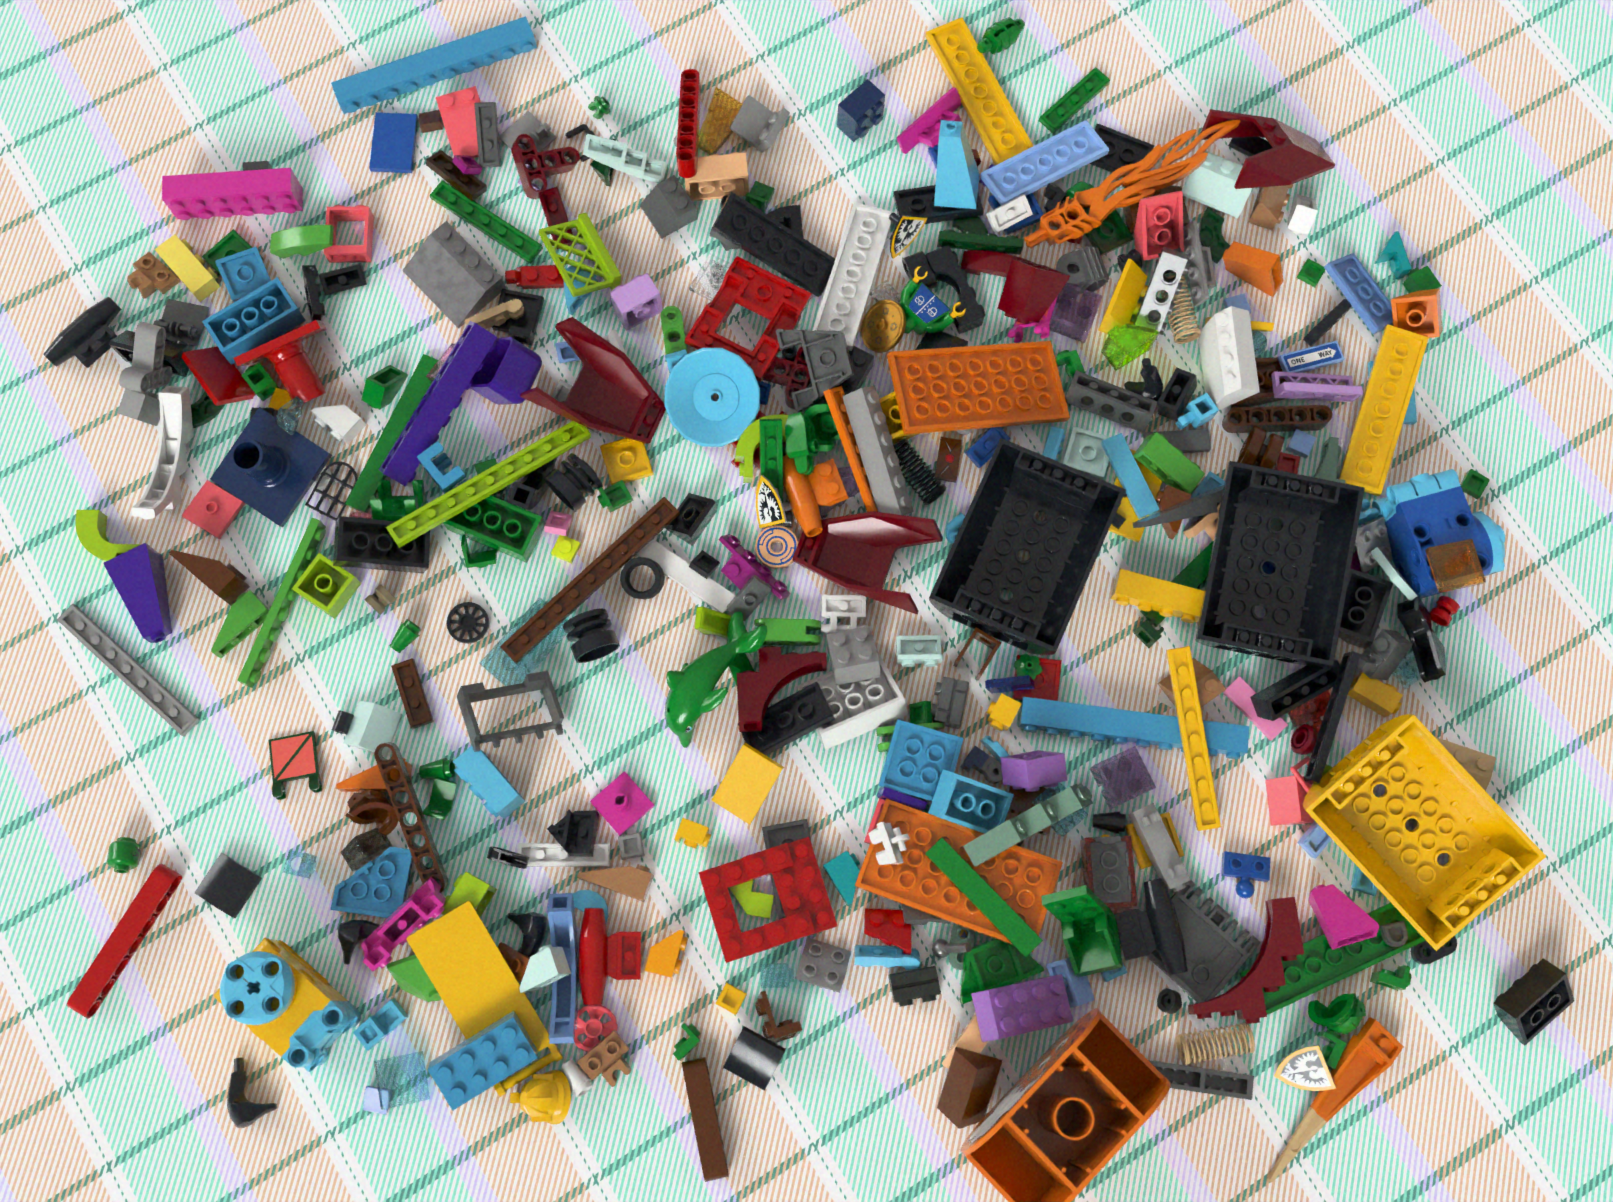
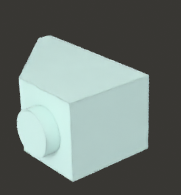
[519,944,571,993]

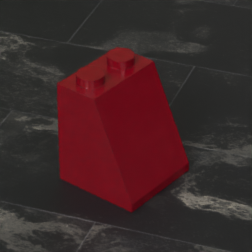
[998,259,1070,324]

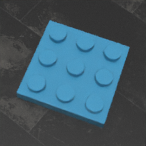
[878,719,964,801]

